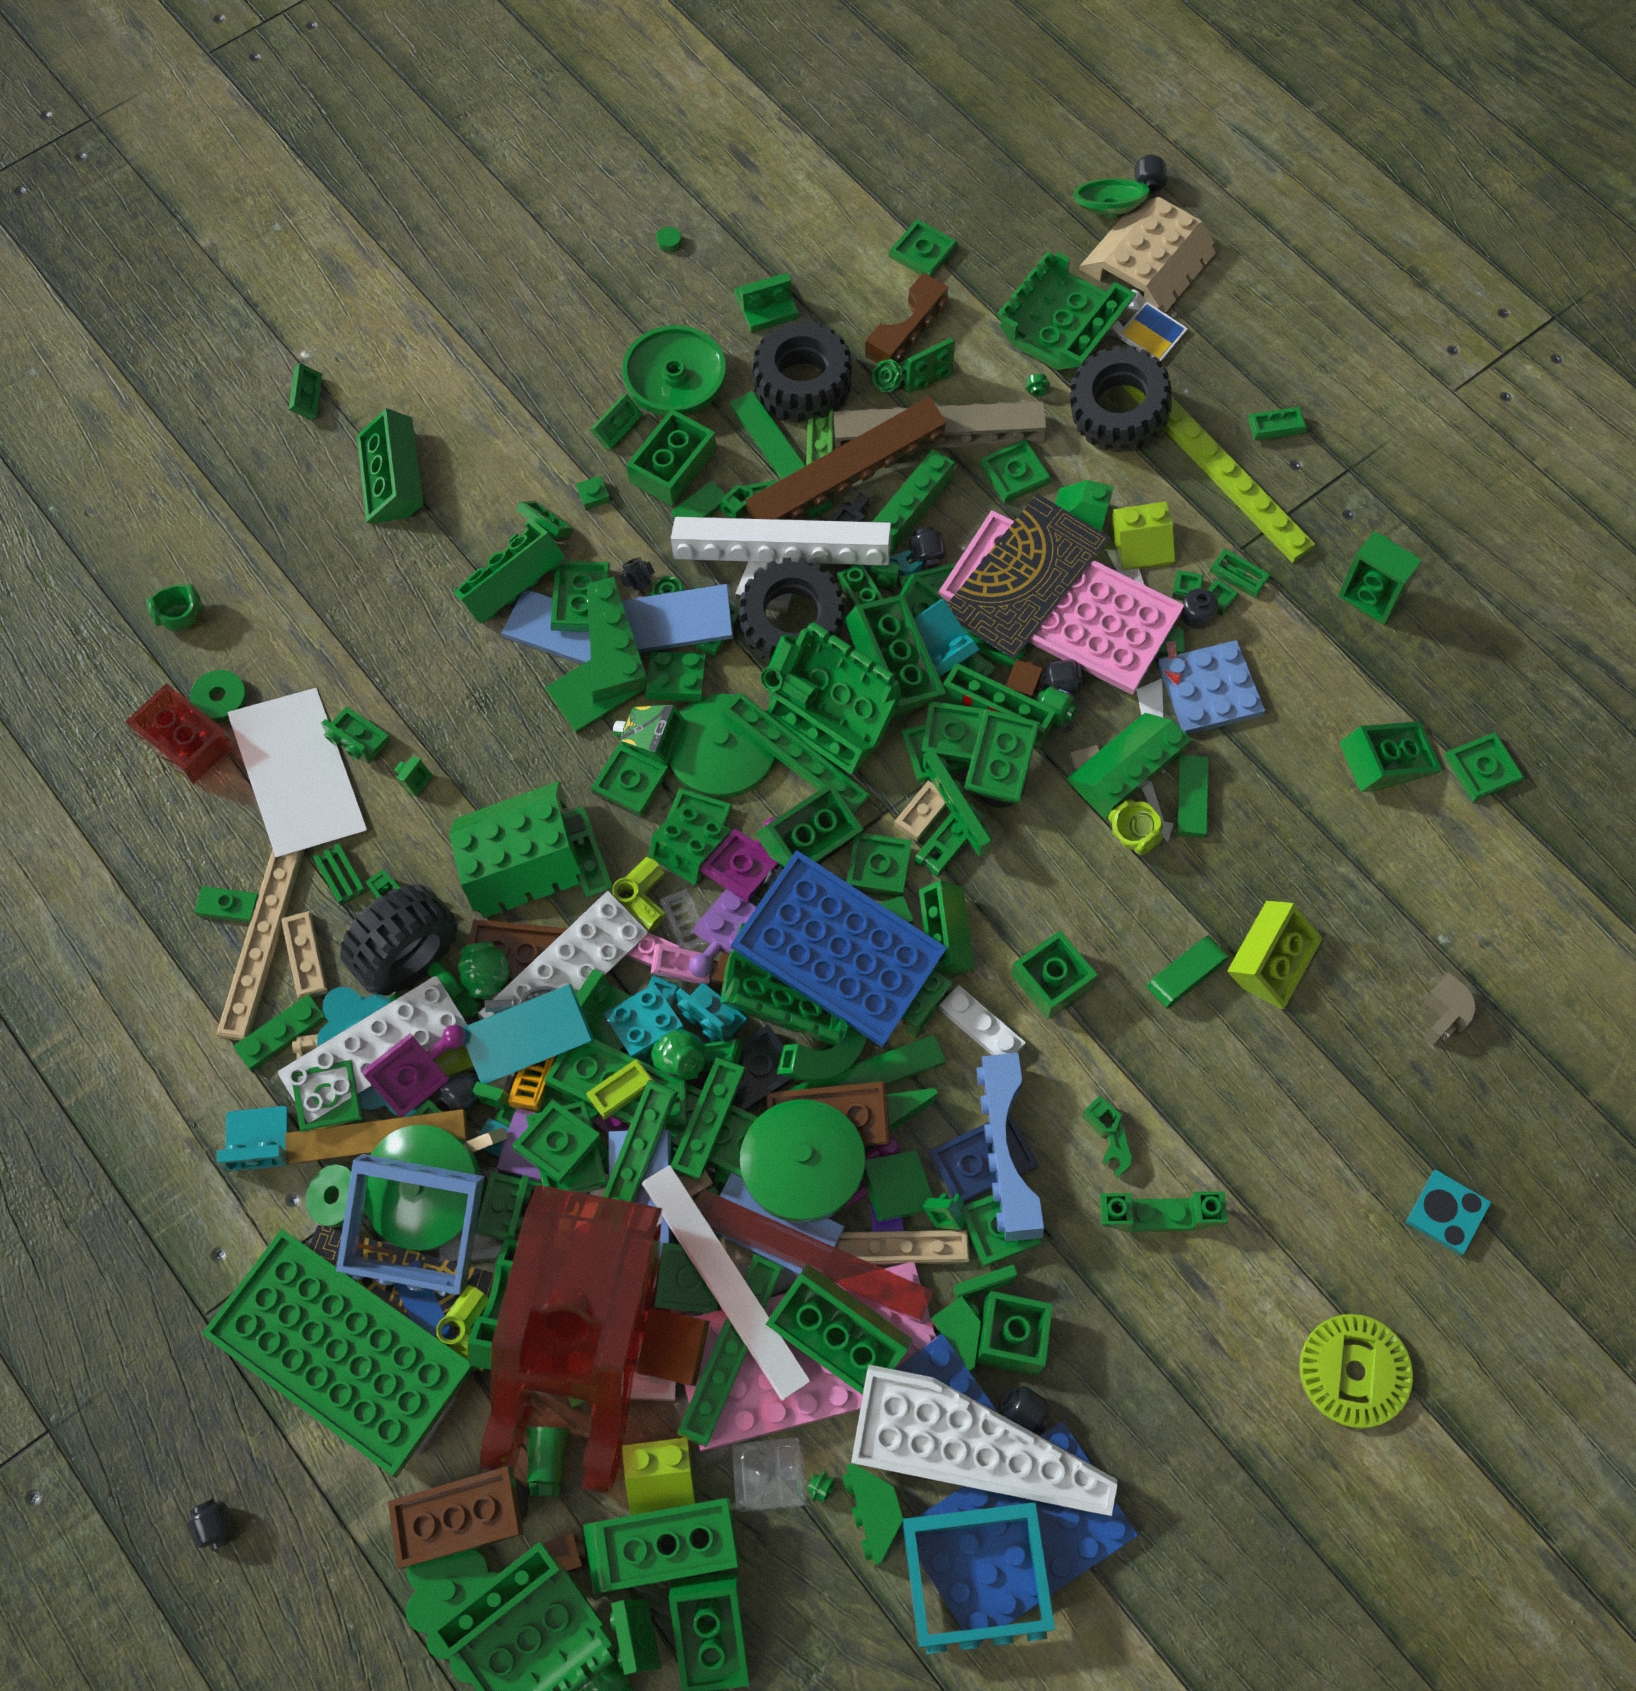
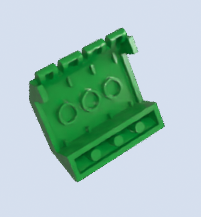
[997,252,1136,370]
[766,622,901,775]
[449,781,584,919]
[720,922,846,1045]
[428,1541,616,1691]

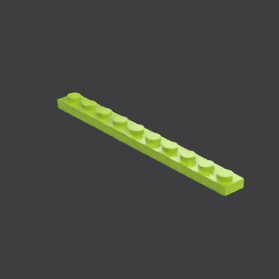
[1121,385,1315,563]

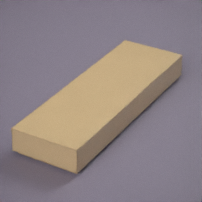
[281,911,329,1000]

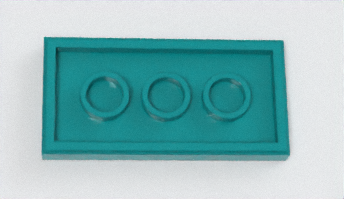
[463,984,594,1084]

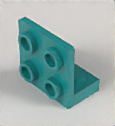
[914,599,979,677]
[676,982,748,1043]
[604,984,684,1066]
[217,1106,288,1172]

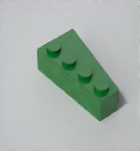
[454,518,565,624]
[587,577,646,703]

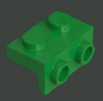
[321,706,391,764]
[475,1172,532,1241]

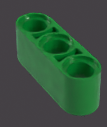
[1146,935,1229,1009]

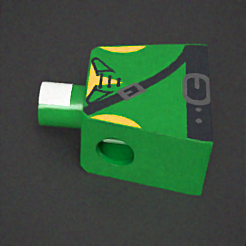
[613,705,685,765]

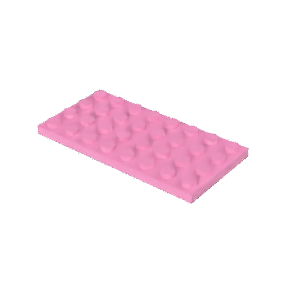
[939,510,1184,695]
[684,1262,936,1452]

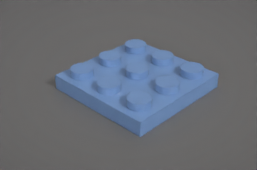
[1157,640,1265,735]

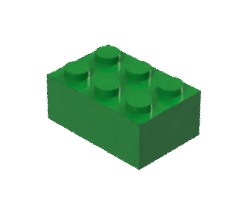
[626,409,717,507]
[1338,531,1422,625]

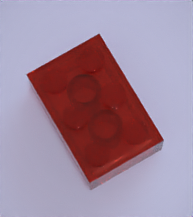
[125,683,234,784]

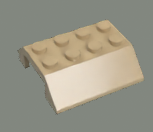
[1079,197,1216,313]

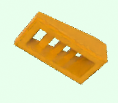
[508,1055,556,1113]

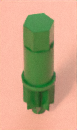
[427,961,481,1019]

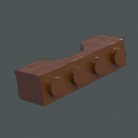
[865,273,949,363]

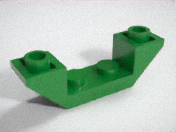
[1099,1191,1228,1232]

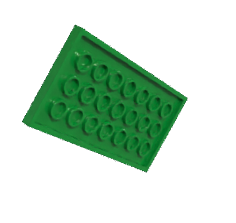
[202,1229,475,1478]

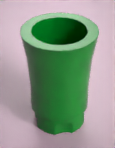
[525,1427,571,1497]

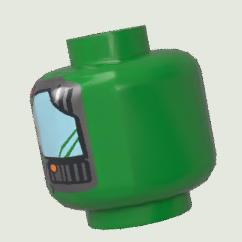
[1035,686,1078,727]

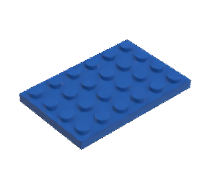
[730,850,947,1047]
[900,1421,1138,1643]

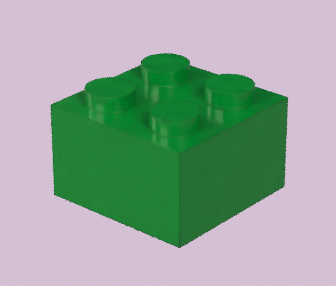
[1011,930,1098,1020]
[975,1291,1053,1376]

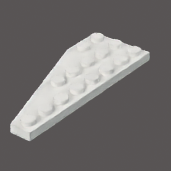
[851,1365,1117,1516]

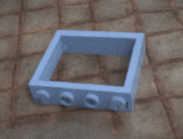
[336,1154,484,1296]

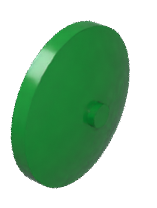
[622,325,726,416]
[668,694,776,799]
[740,1099,865,1223]
[364,1125,481,1250]

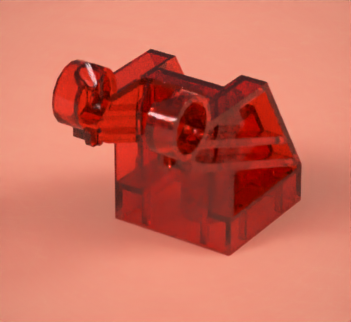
[480,1185,662,1495]

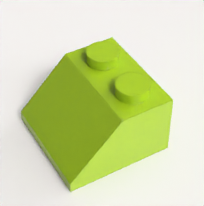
[1110,501,1175,571]
[622,1438,696,1516]

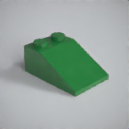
[1339,721,1442,792]
[669,1571,749,1691]

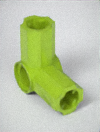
[612,857,666,933]
[436,1284,489,1372]

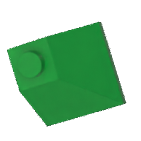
[1055,480,1114,532]

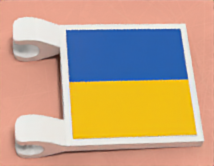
[1107,290,1188,362]

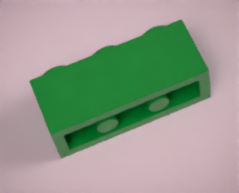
[919,880,975,978]

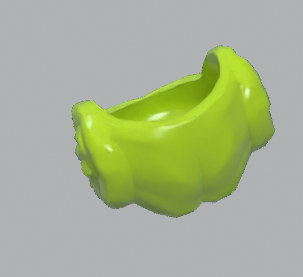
[1108,799,1164,855]

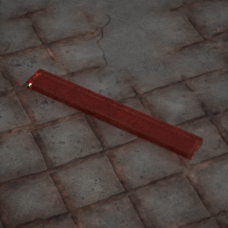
[695,1189,933,1322]

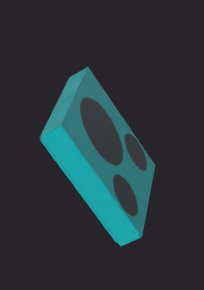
[1405,1169,1491,1256]

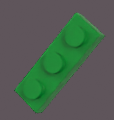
[233,994,327,1072]

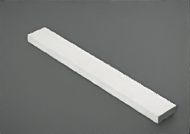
[642,1165,810,1401]

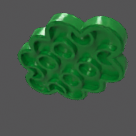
[406,1550,499,1684]

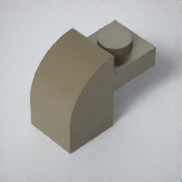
[1423,972,1475,1045]

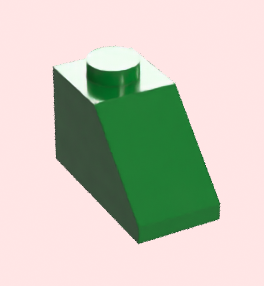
[930,1296,981,1373]

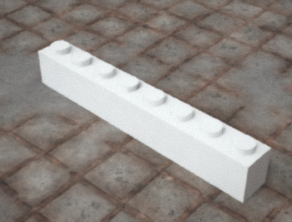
[671,517,891,565]

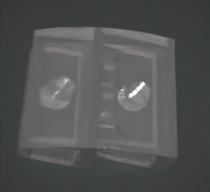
[732,1438,807,1513]

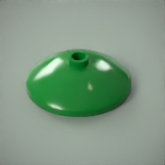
[1074,178,1149,218]

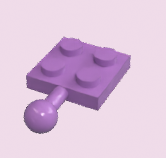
[689,889,757,977]

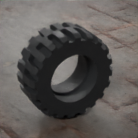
[753,321,852,423]
[1070,346,1172,452]
[739,557,845,664]
[340,884,458,996]

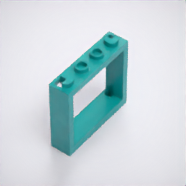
[902,1503,1055,1654]

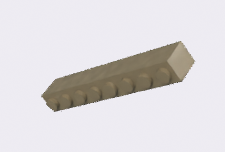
[834,401,1046,449]

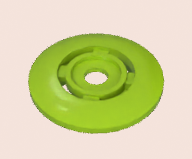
[1299,1314,1413,1429]

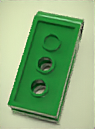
[583,1498,741,1594]

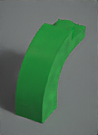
[777,1019,867,1080]

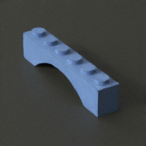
[976,1053,1044,1242]

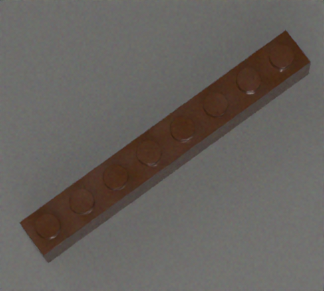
[746,396,946,520]

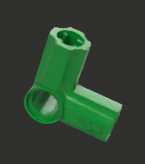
[760,634,819,709]

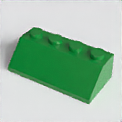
[357,408,423,524]
[844,594,946,718]
[1066,713,1192,820]
[765,1263,912,1395]

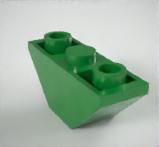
[842,1463,903,1567]

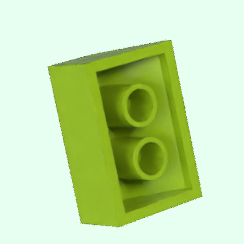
[1227,901,1323,1009]

